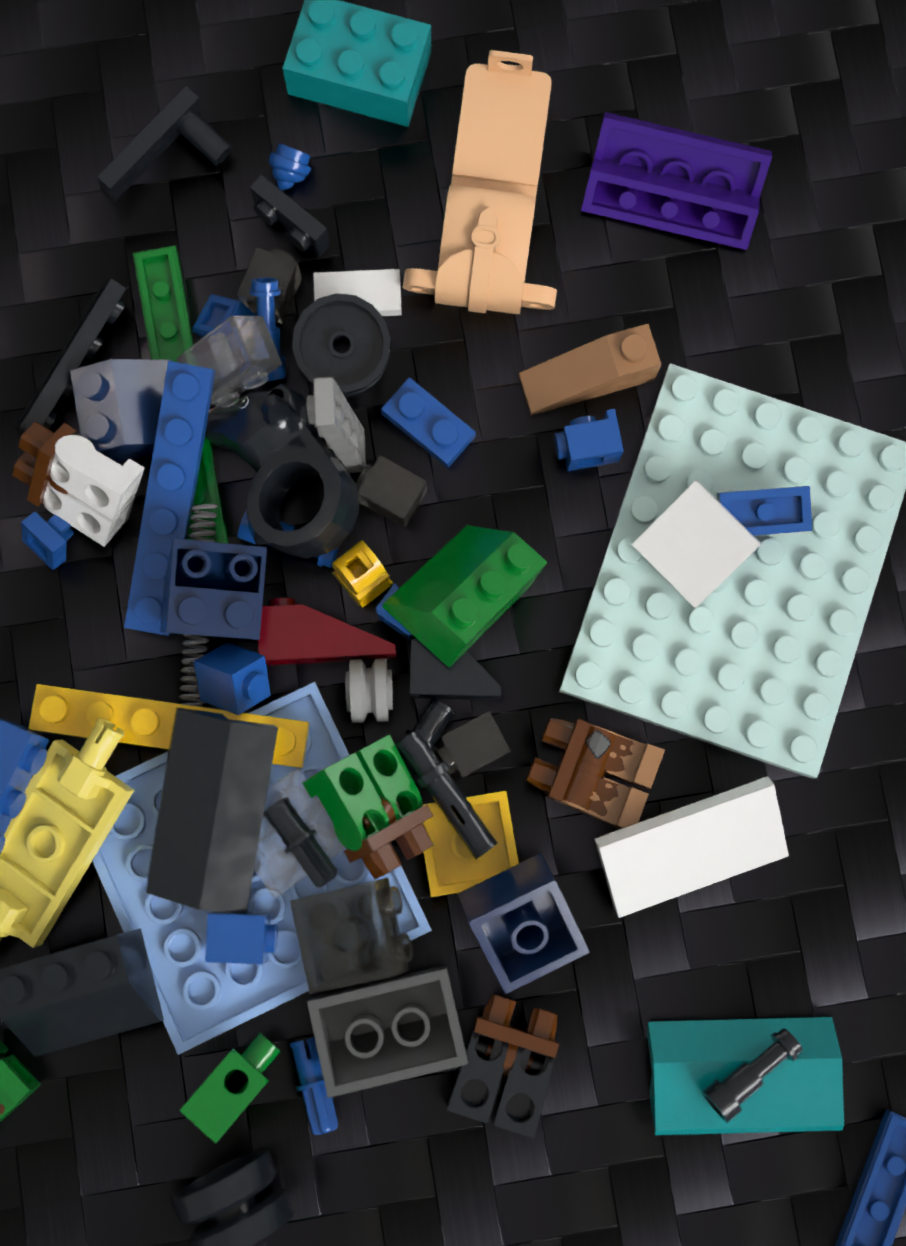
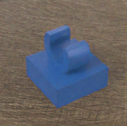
[21,512,74,570]

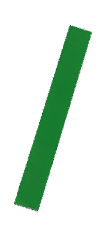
[133,246,229,544]

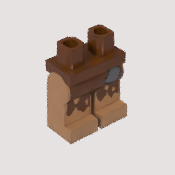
[525,718,665,829]

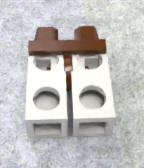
[12,422,144,547]

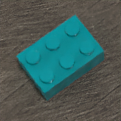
[283,0,431,127]

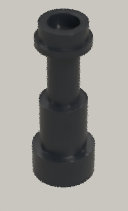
[702,1028,803,1123]

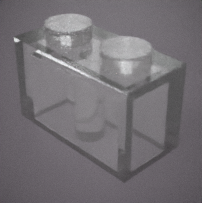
[176,316,282,408]

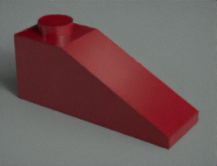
[258,598,397,666]

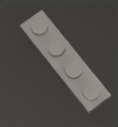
[307,377,366,473]

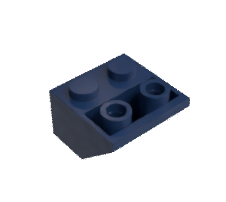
[160,539,267,640]

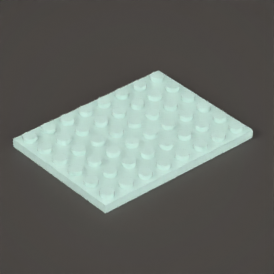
[559,364,906,779]

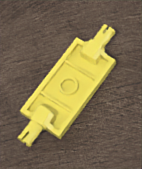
[0,718,134,948]

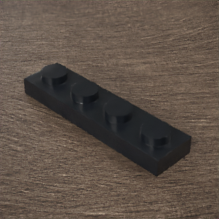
[13,278,126,434]

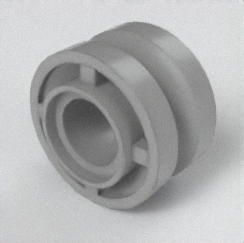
[345,658,393,723]

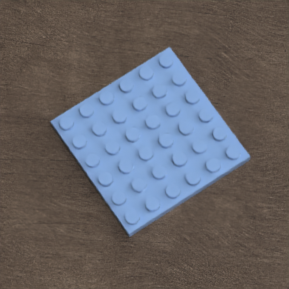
[92,682,432,1055]

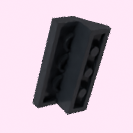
[145,707,278,914]

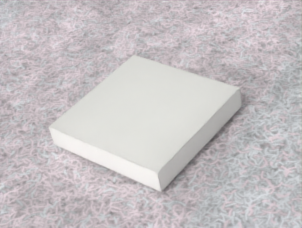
[632,480,762,608]

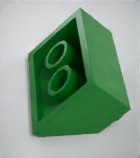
[382,525,548,668]

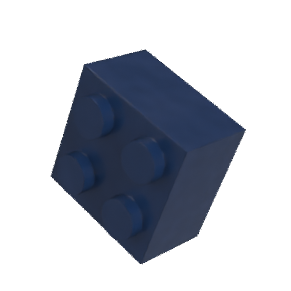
[458,853,590,994]

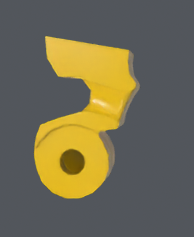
[332,540,393,608]

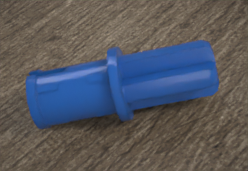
[290,1037,338,1135]

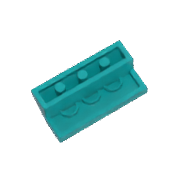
[647,1017,844,1135]

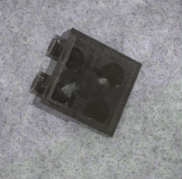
[290,877,413,994]

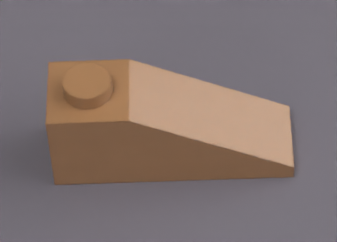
[518,324,662,415]

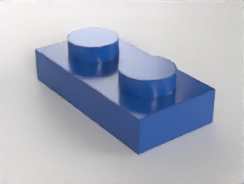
[381,377,476,469]
[716,486,812,536]

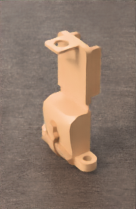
[403,50,557,315]

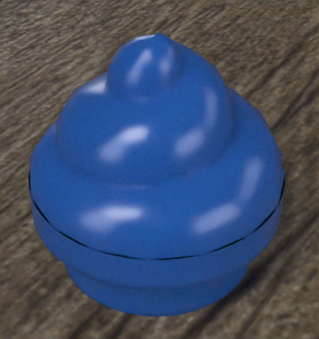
[268,143,311,191]

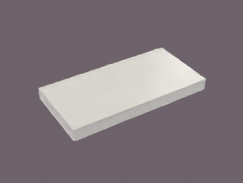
[595,776,789,918]

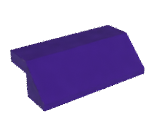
[581,112,772,250]

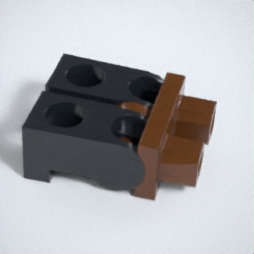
[446,993,559,1139]

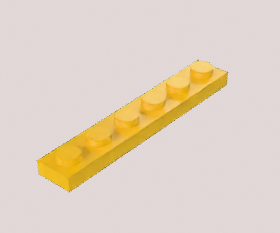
[29,684,310,768]

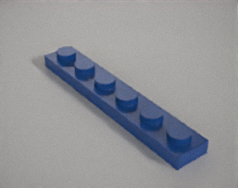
[124,361,216,636]

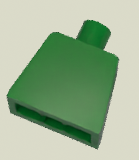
[179,1033,281,1143]

